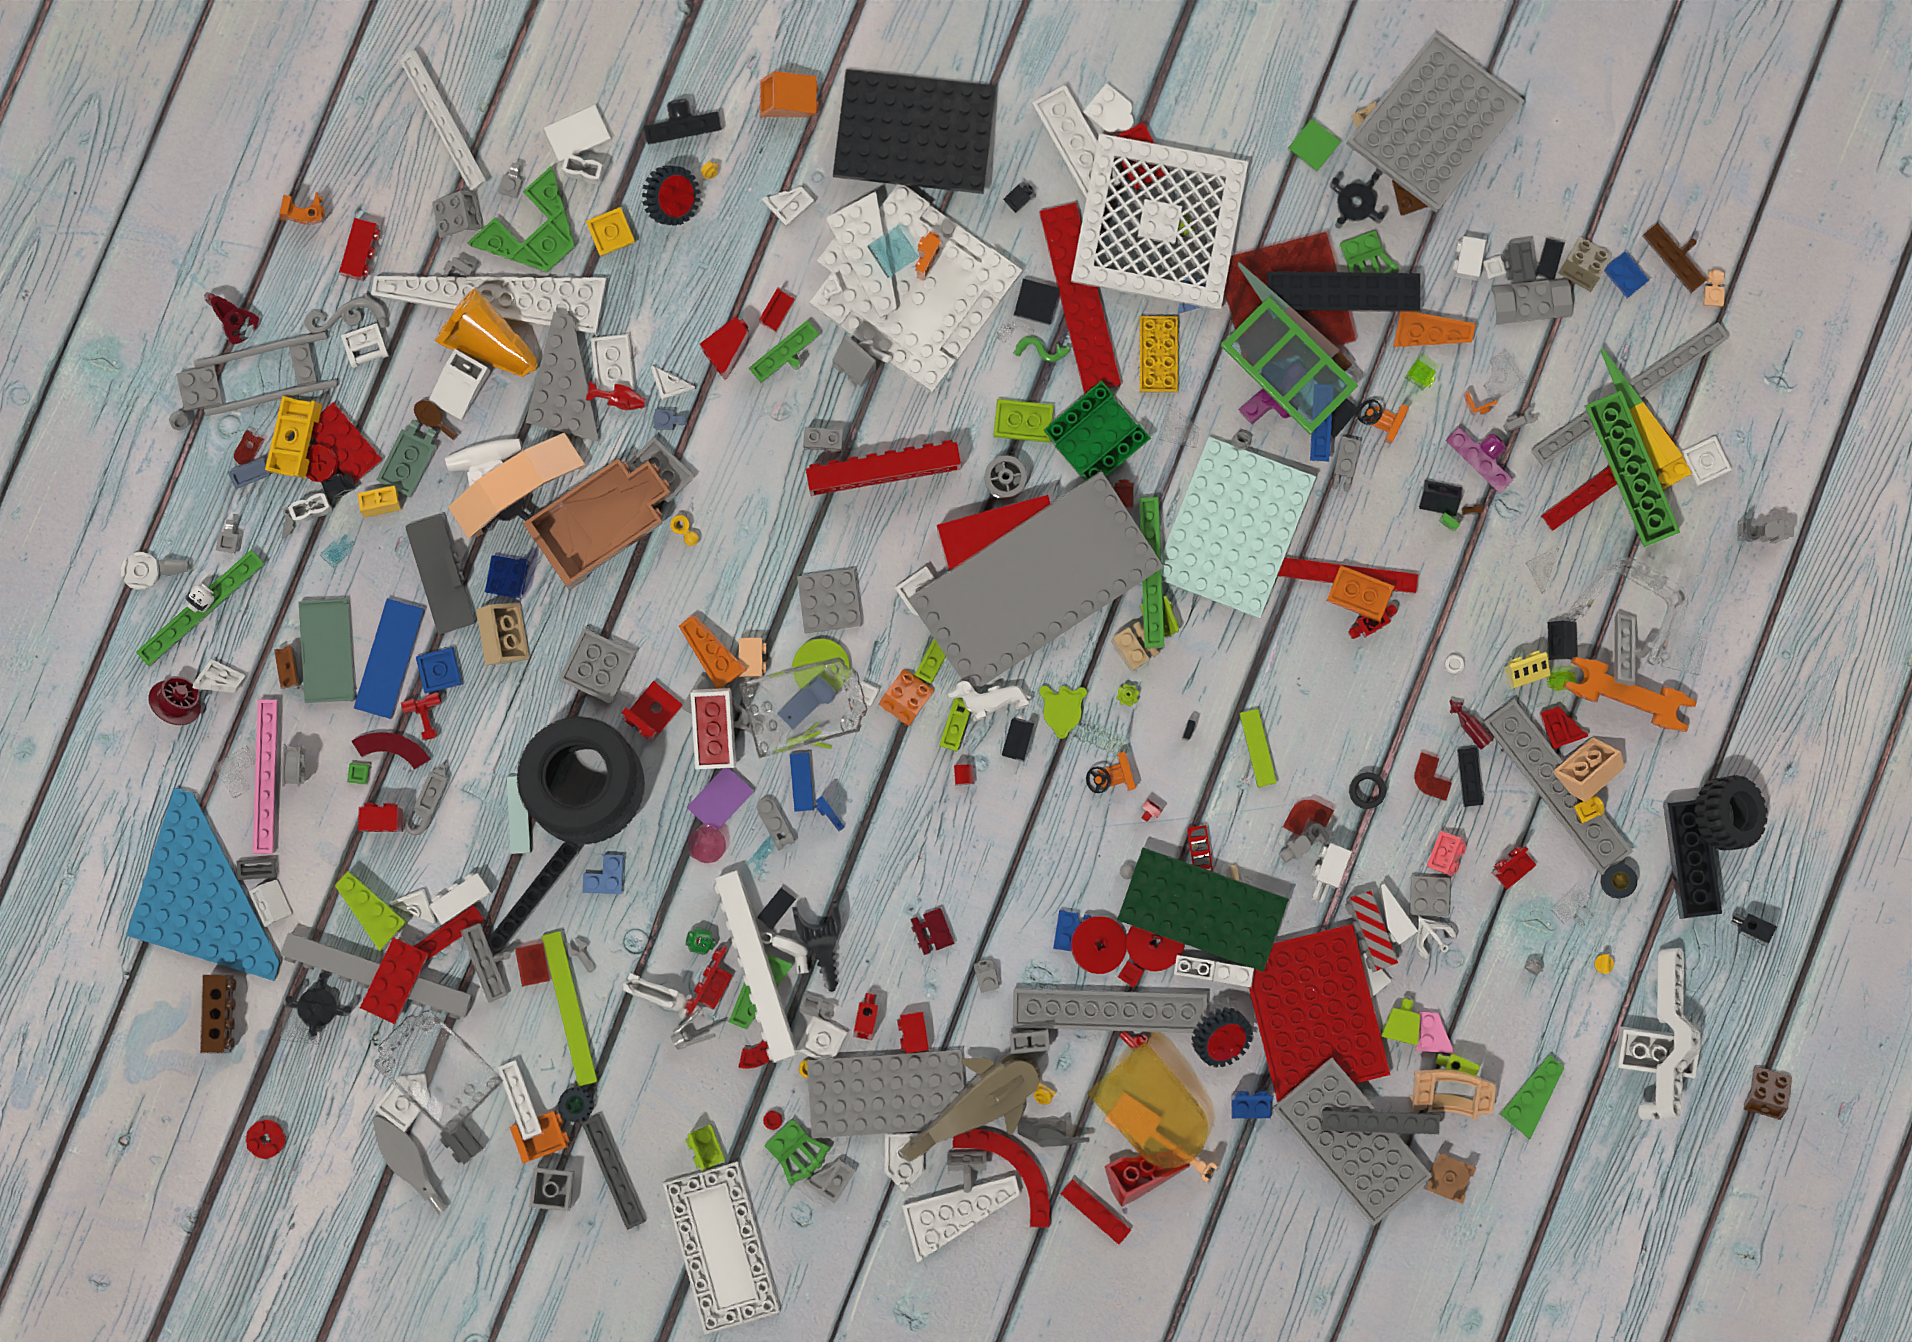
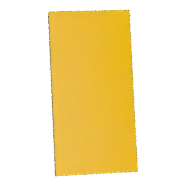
[1139,316,1178,393]

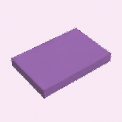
[686,768,754,834]

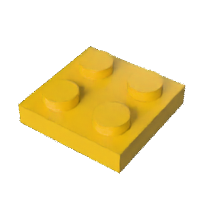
[586,207,635,257]

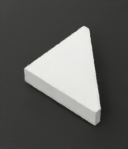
[651,366,695,401]
[390,889,437,924]

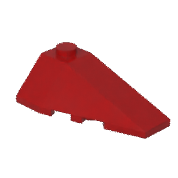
[1104,1151,1190,1207]

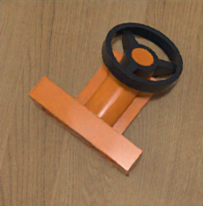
[1357,399,1409,444]
[1086,751,1136,793]

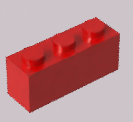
[339,218,381,282]

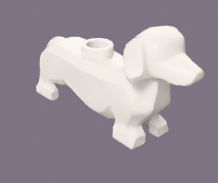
[947,681,1031,722]
[623,973,703,1019]

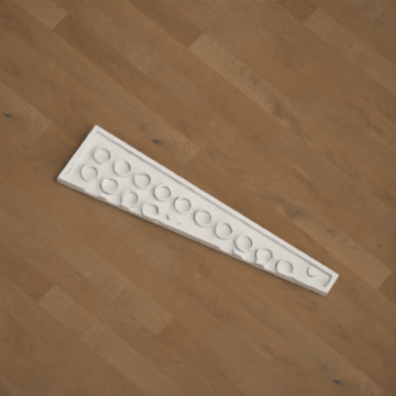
[371,276,607,335]

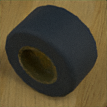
[1600,864,1638,899]

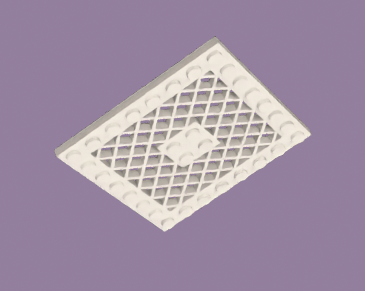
[1071,134,1248,310]

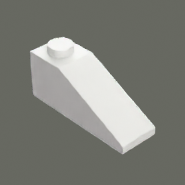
[1379,884,1418,945]

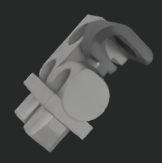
[1737,518,1794,543]
[1279,823,1329,863]

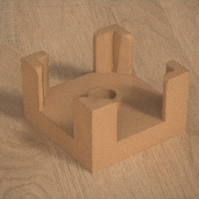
[1423,1152,1476,1204]

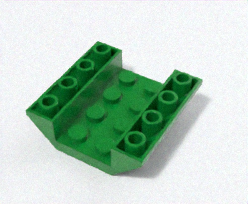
[1044,381,1151,481]

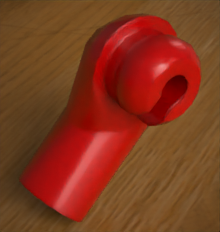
[1119,1031,1148,1048]

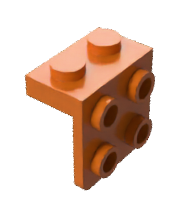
[878,669,934,726]

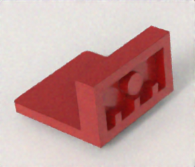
[1491,846,1536,890]

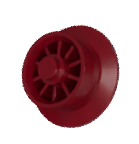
[148,676,201,725]

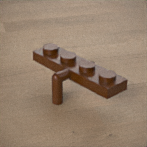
[1642,223,1707,293]

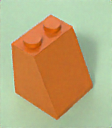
[760,71,818,117]

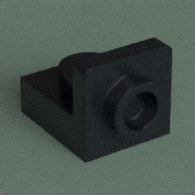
[1003,182,1036,213]

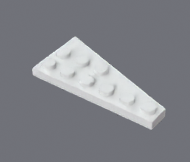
[825,191,897,319]
[902,1175,1020,1263]

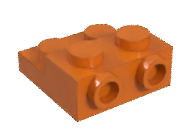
[915,231,941,281]

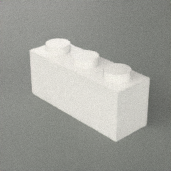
[429,872,492,925]

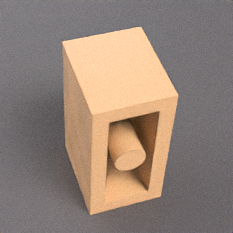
[739,638,766,678]

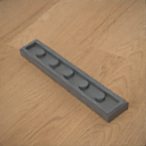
[581,1114,645,1230]

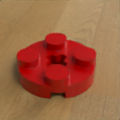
[246,1120,286,1159]

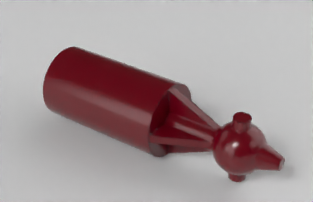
[1449,700,1494,750]

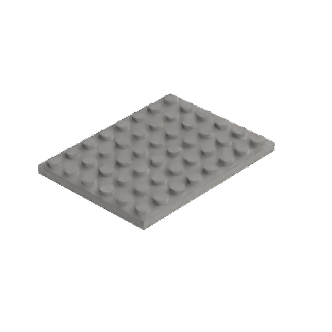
[1346,32,1525,213]

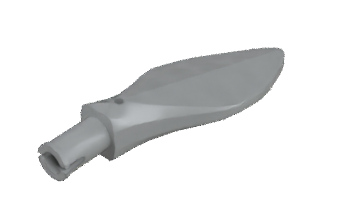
[373,1116,448,1215]

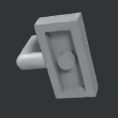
[947,1151,987,1193]

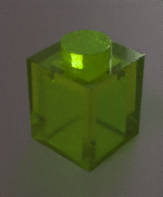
[1404,359,1436,390]

